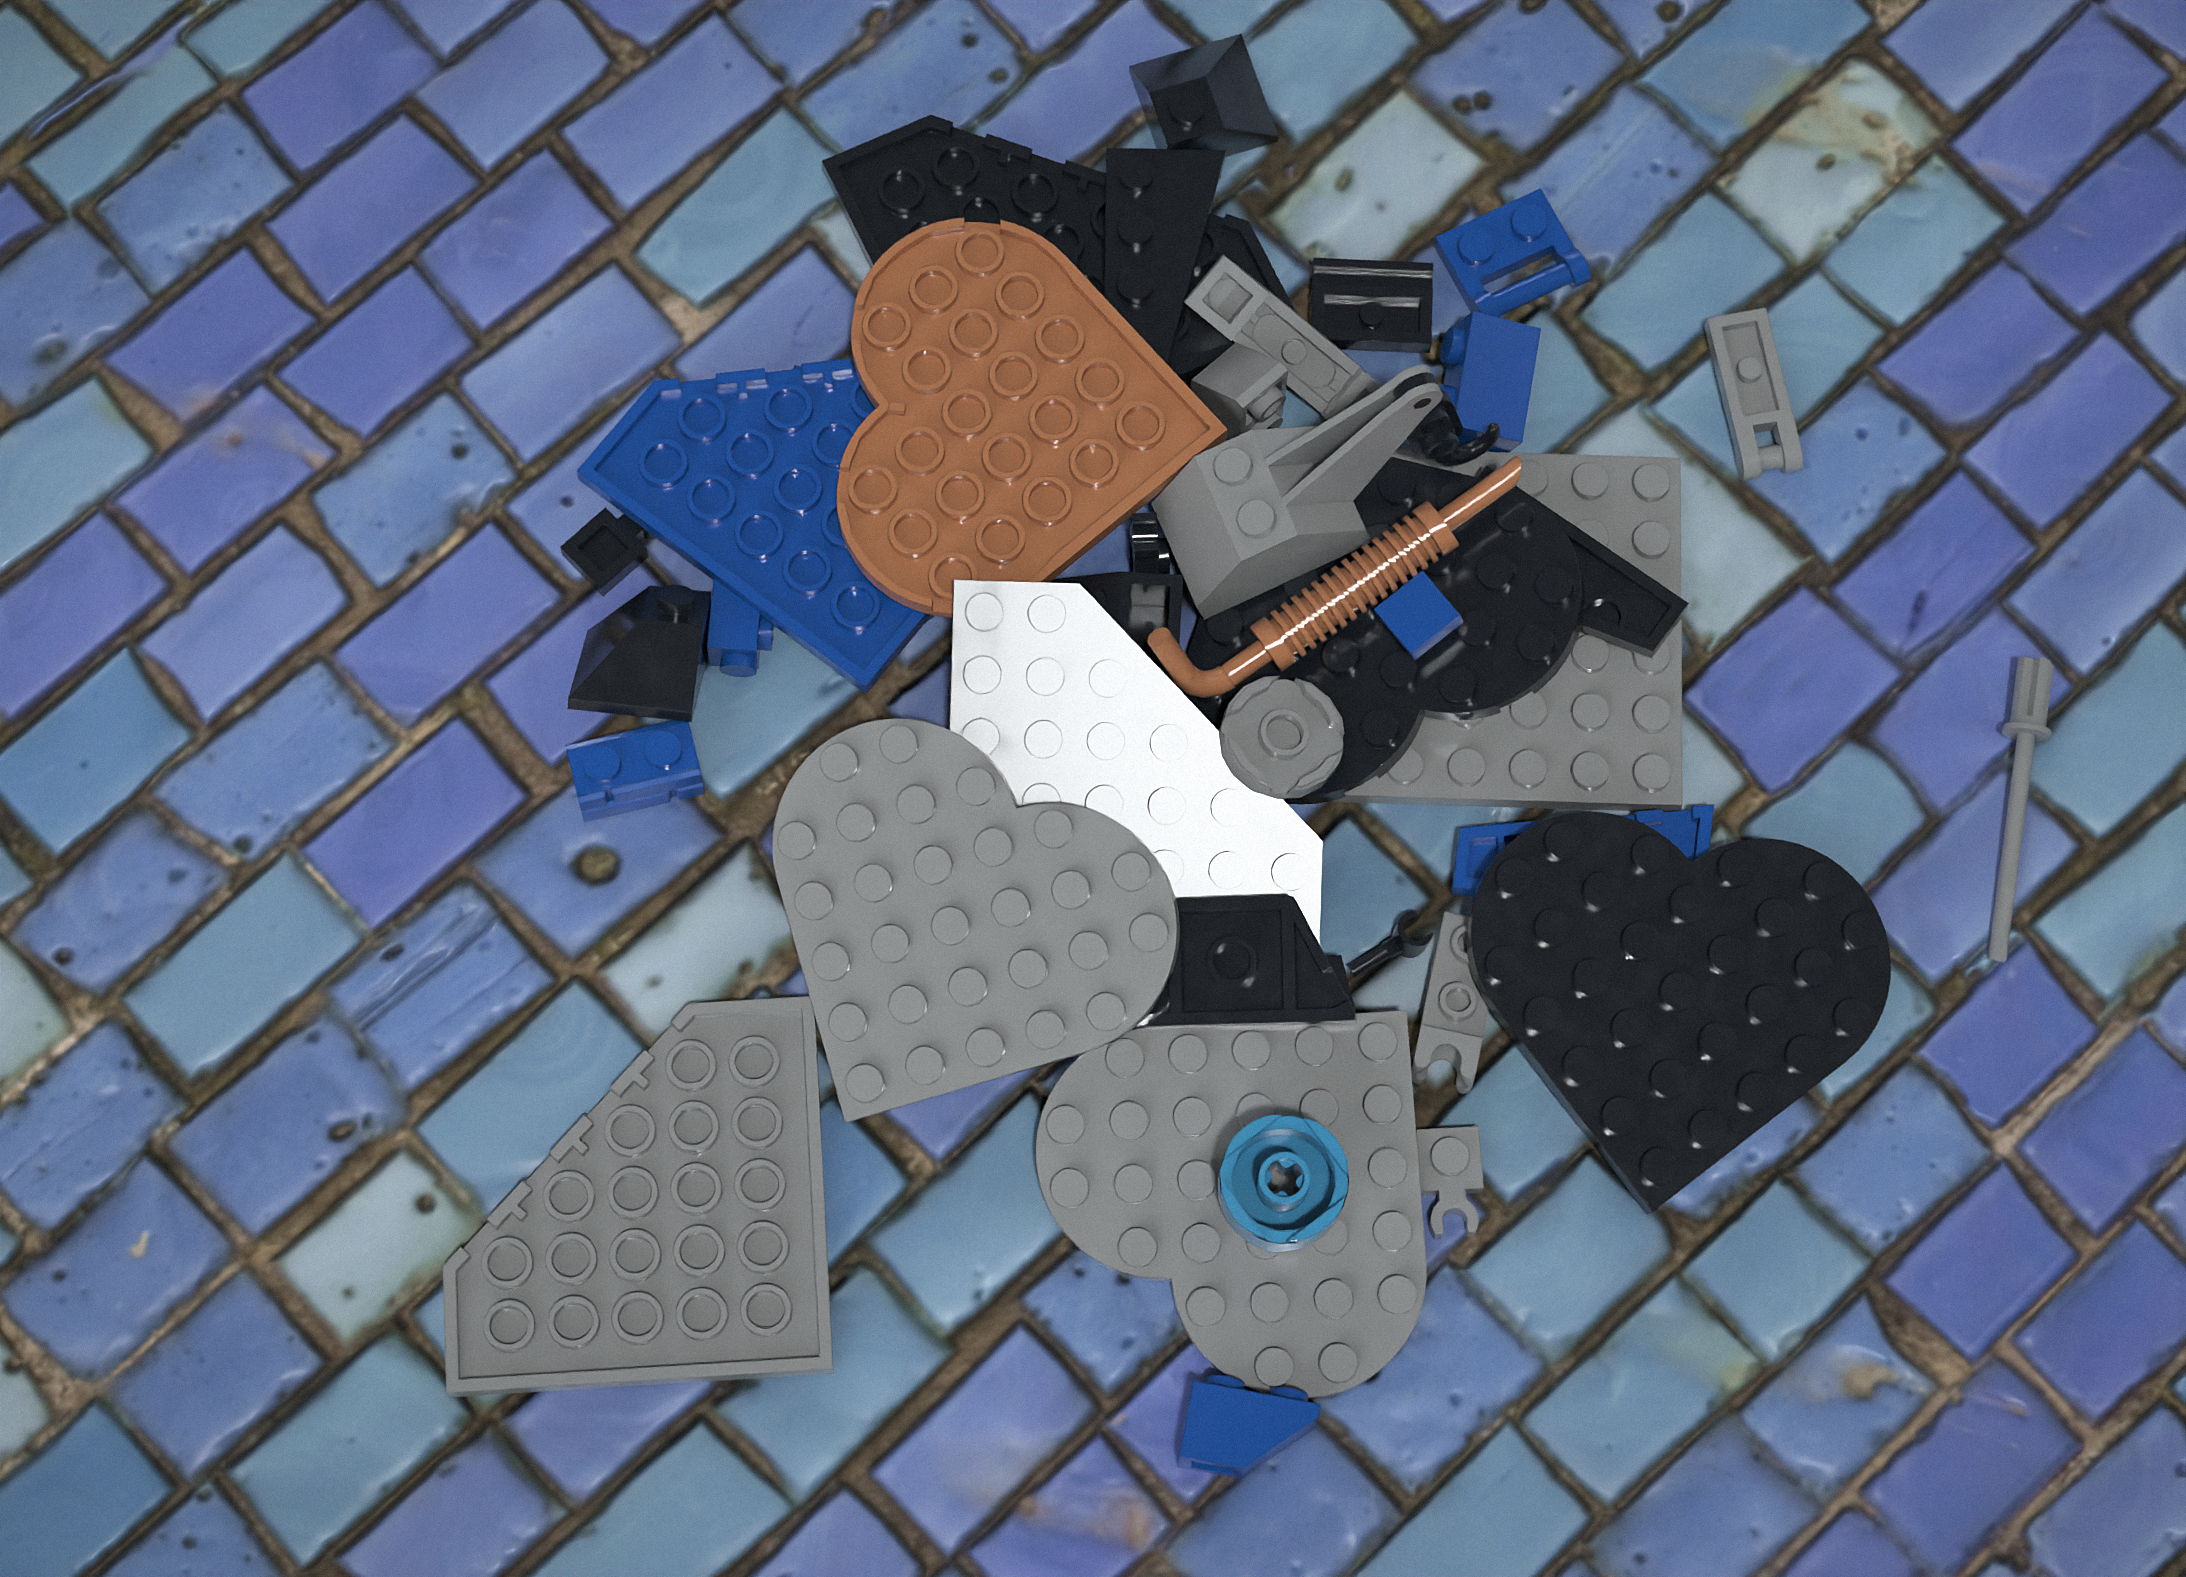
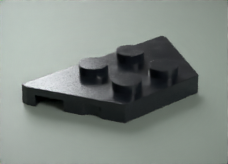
[1132,896,1357,1030]

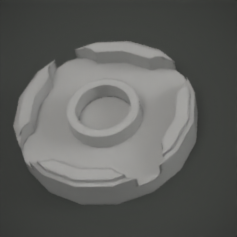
[1219,676,1344,799]

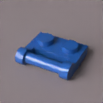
[1434,188,1591,318]

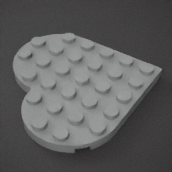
[772,718,1180,1123]
[1036,1010,1427,1400]

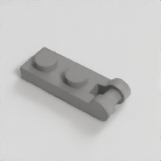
[1704,308,1803,481]

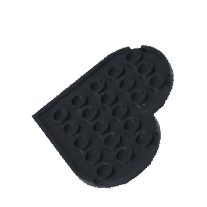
[1183,427,1585,805]
[1467,812,1891,1215]

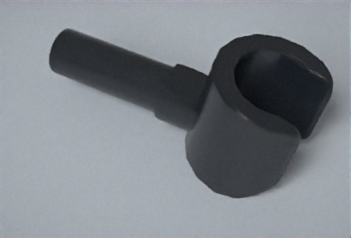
[1347,911,1434,978]

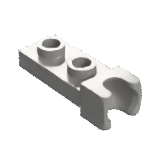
[1411,912,1489,1094]

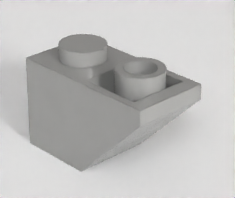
[1190,342,1288,441]

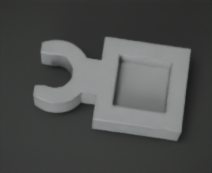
[1416,1126,1484,1240]

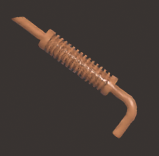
[1147,456,1521,698]

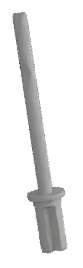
[1988,656,2054,963]

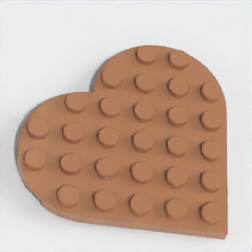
[836,218,1228,618]

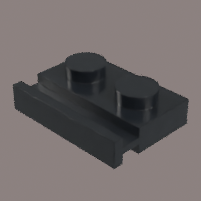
[1310,258,1434,353]

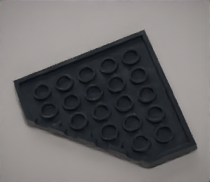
[822,114,1296,382]

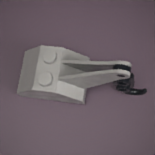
[1151,365,1500,620]

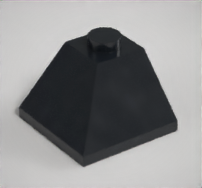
[1129,34,1279,157]
[568,585,711,722]

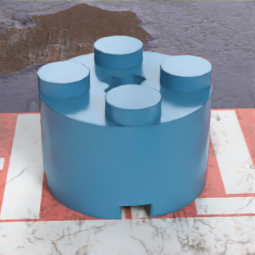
[1217,1115,1349,1252]

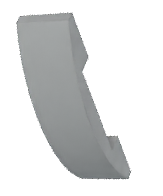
[1184,254,1383,420]

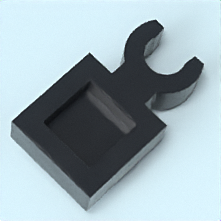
[560,507,656,597]
[1129,512,1170,574]

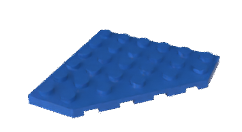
[576,358,932,694]

